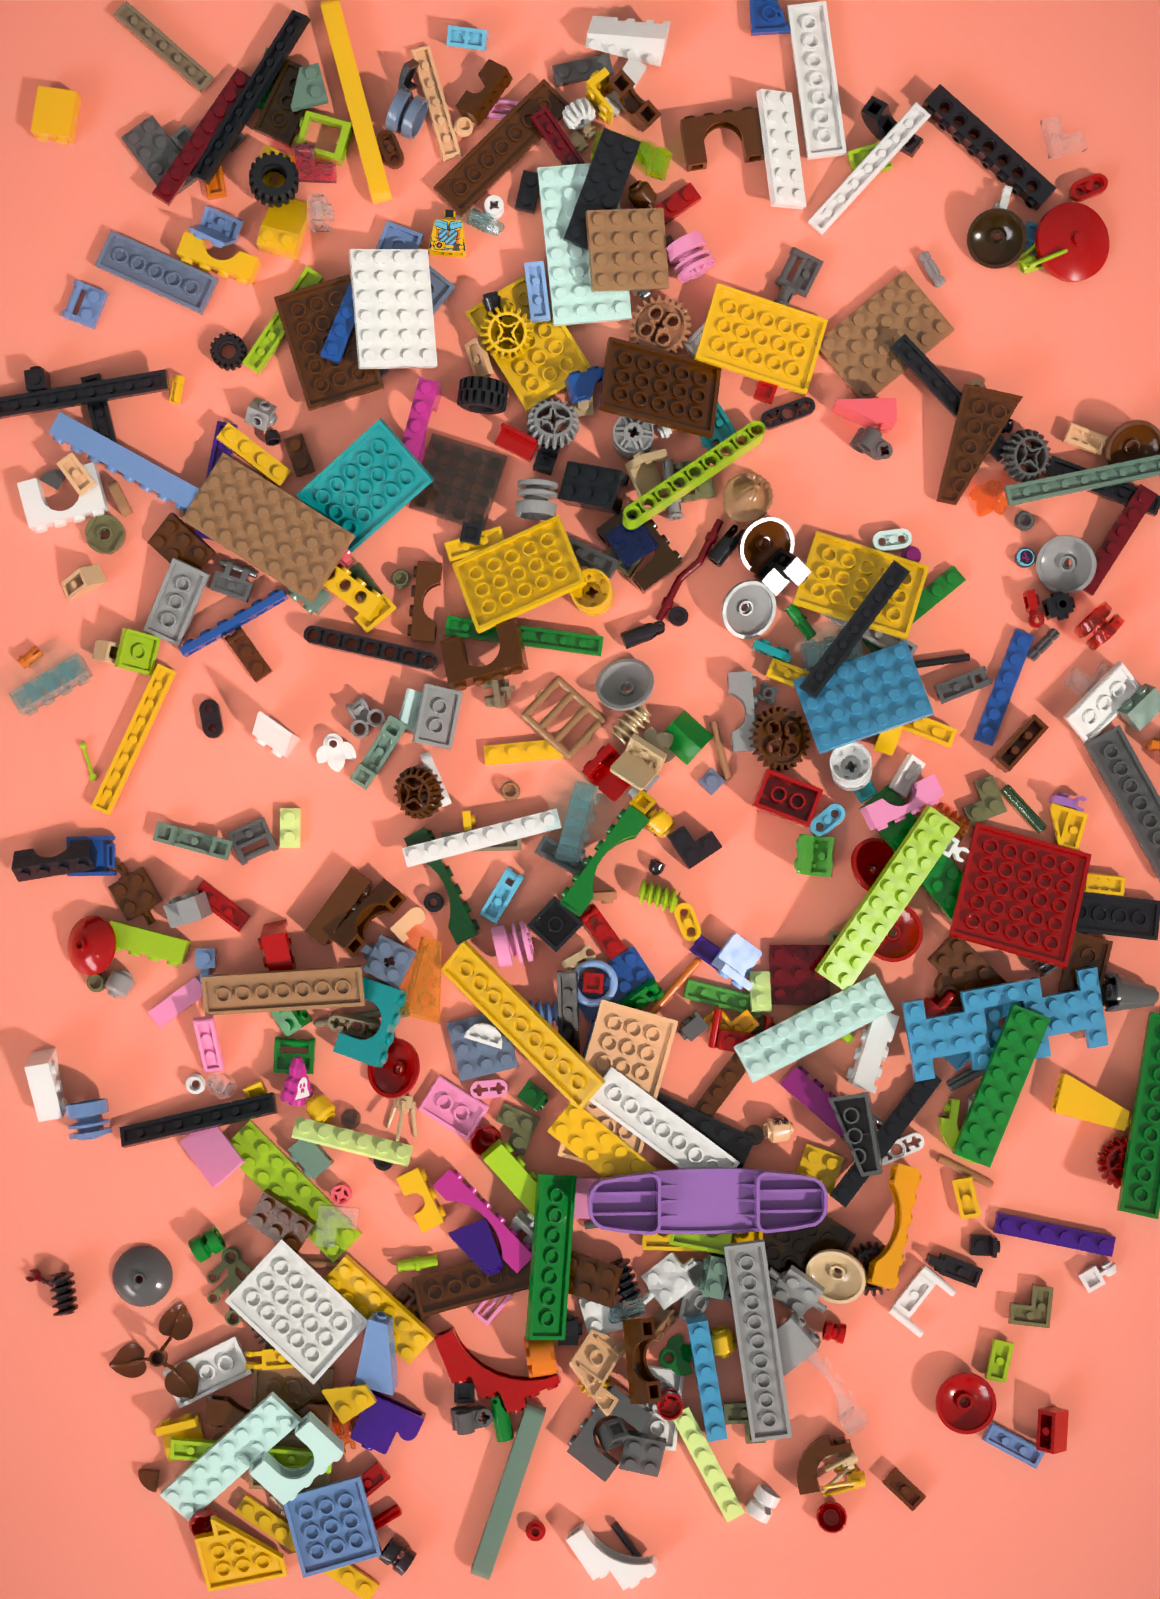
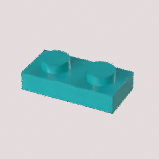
[751,638,792,663]

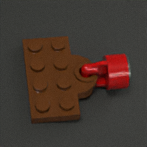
[923,936,1006,1018]

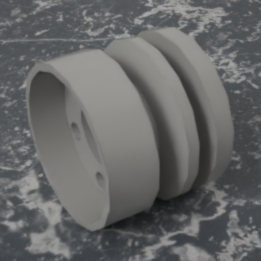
[612,416,654,460]
[515,478,558,520]

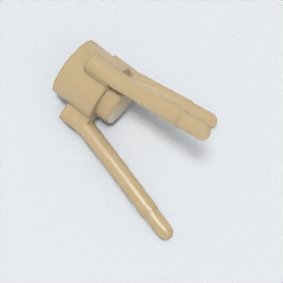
[386,1095,417,1141]
[821,1449,858,1493]

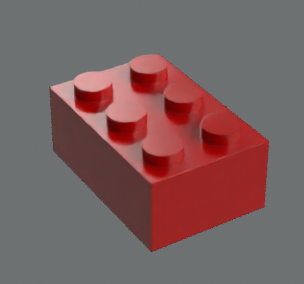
[751,768,823,828]

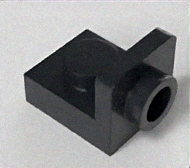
[969,1234,1000,1258]

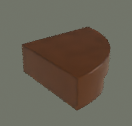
[138,1468,160,1492]

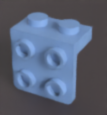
[189,205,244,248]

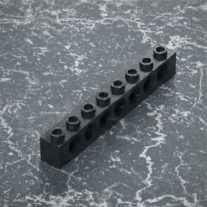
[922,84,1056,211]

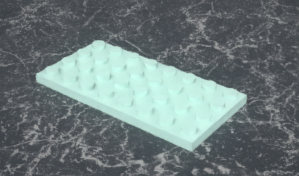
[537,163,632,326]

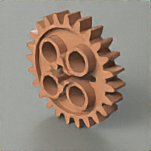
[628,295,693,354]

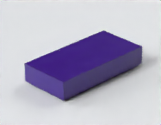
[689,935,721,970]

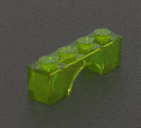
[591,131,673,181]

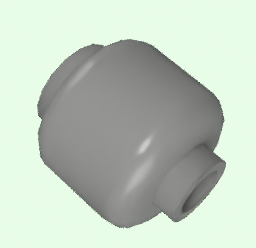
[105,968,135,999]

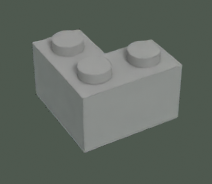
[163,890,213,928]

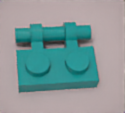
[699,402,736,451]

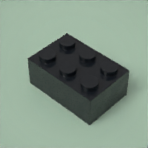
[558,461,629,515]

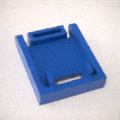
[66,836,116,877]

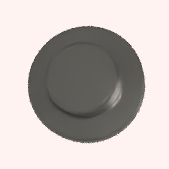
[1014,511,1034,531]

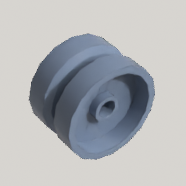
[385,88,429,140]

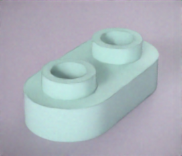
[872,528,912,552]

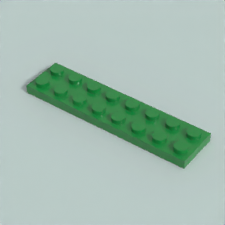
[859,784,963,922]
[952,1003,1051,1168]
[525,1174,577,1340]

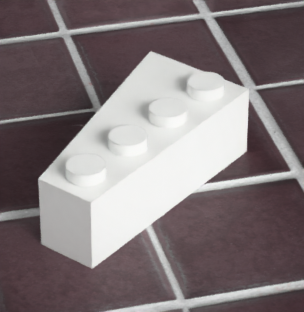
[585,16,671,67]
[846,1013,900,1094]

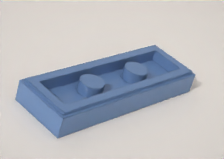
[982,1421,1045,1469]

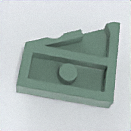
[291,63,329,112]

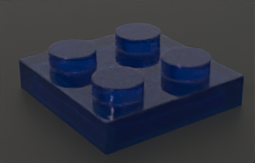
[604,516,659,568]

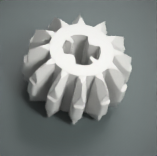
[562,97,596,131]

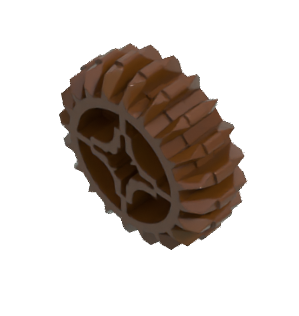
[393,766,445,819]

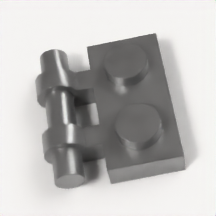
[209,558,259,603]

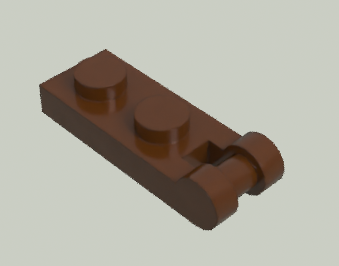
[225,626,273,683]

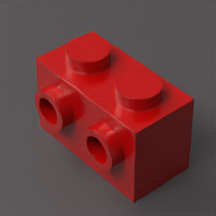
[1036,1406,1069,1454]

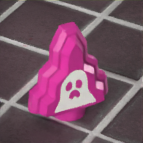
[280,1056,313,1106]

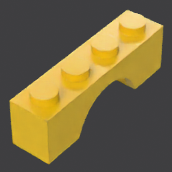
[176,231,261,285]

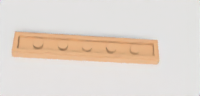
[411,45,462,162]

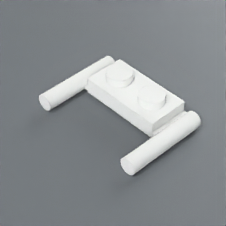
[888,1265,957,1338]

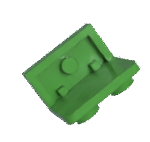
[794,834,835,877]

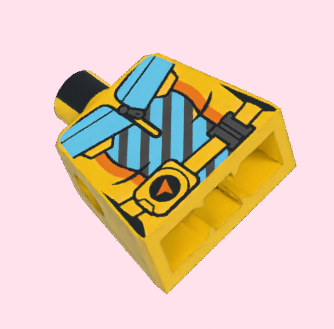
[428,210,467,258]

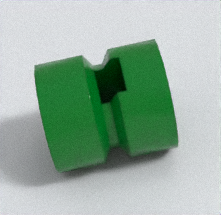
[188,1226,226,1263]

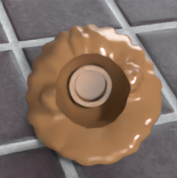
[723,472,774,522]

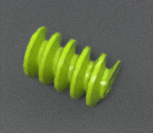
[637,879,681,913]

